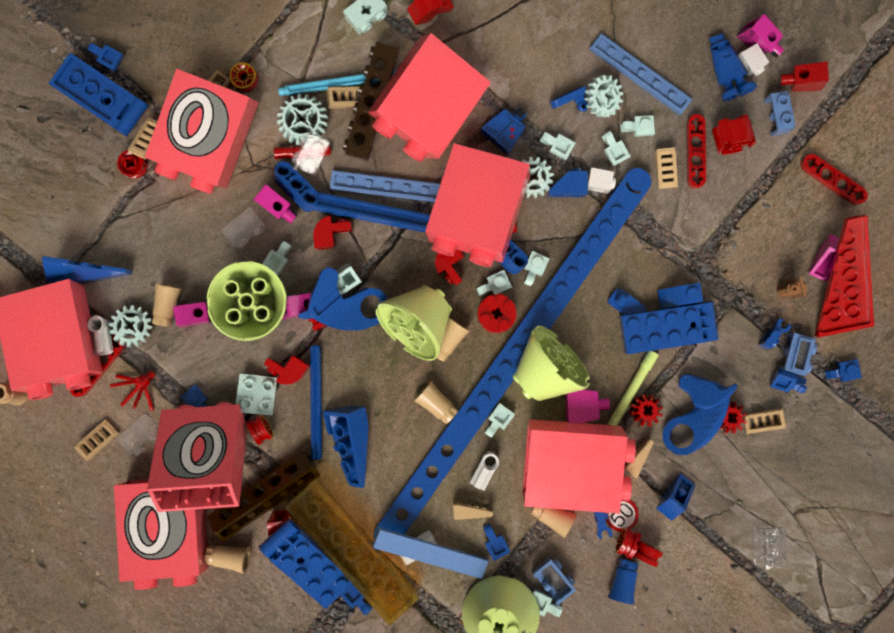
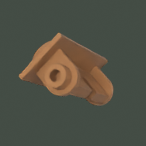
[777,277,807,299]

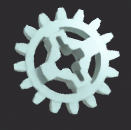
[584,75,623,117]
[521,157,554,199]
[109,305,153,348]

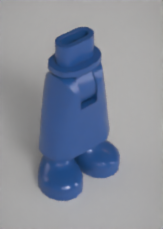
[709,33,757,102]

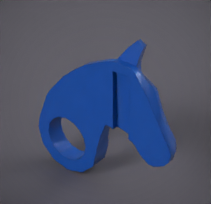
[298,268,388,330]
[662,373,738,455]

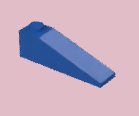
[42,256,132,284]
[323,405,368,488]

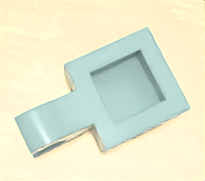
[620,115,655,137]
[602,131,631,167]
[540,132,575,161]
[262,241,292,276]
[524,251,550,287]
[477,270,512,296]
[485,403,515,438]
[533,589,562,617]

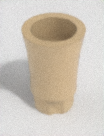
[152,283,182,327]
[436,317,470,362]
[0,381,28,406]
[414,381,458,424]
[531,507,577,538]
[204,545,251,574]

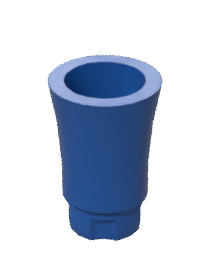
[607,558,638,605]

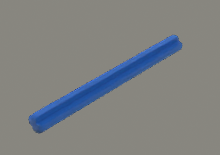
[310,345,322,460]

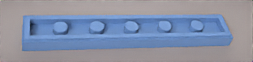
[589,33,693,116]
[330,170,441,203]
[372,527,489,579]

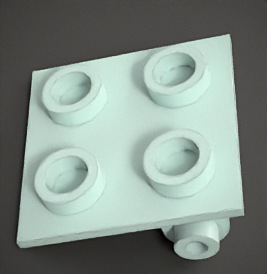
[236,373,277,415]

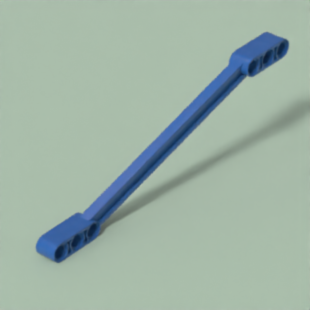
[273,161,528,274]

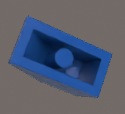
[547,168,588,197]
[657,283,703,309]
[656,473,696,521]

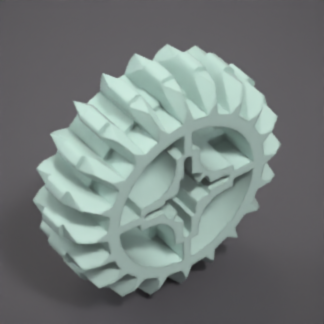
[277,94,328,146]

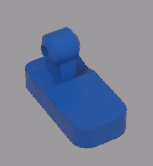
[549,86,588,112]
[607,288,647,315]

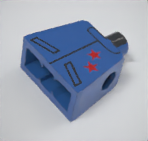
[481,107,527,156]

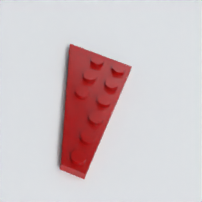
[815,214,874,338]

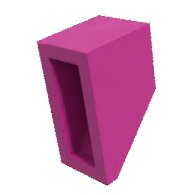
[809,234,839,282]

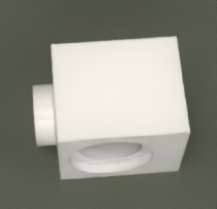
[738,43,769,78]
[588,167,616,194]

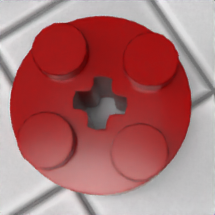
[712,115,756,155]
[477,294,517,334]

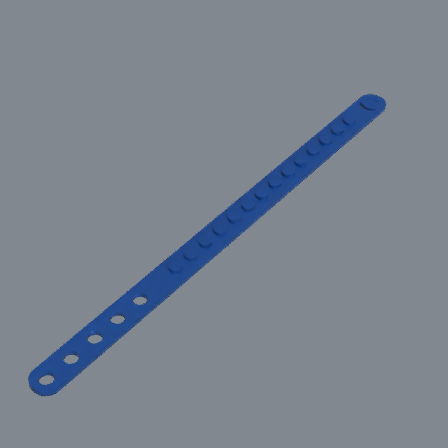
[373,168,651,540]

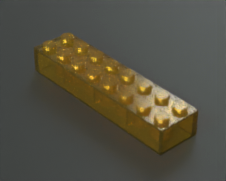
[285,478,420,626]

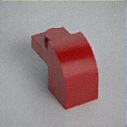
[407,0,454,25]
[313,216,353,251]
[435,250,464,286]
[264,355,310,385]

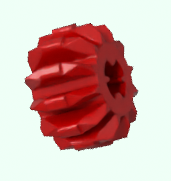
[630,394,663,427]
[720,401,747,434]

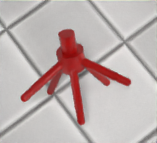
[110,371,155,411]

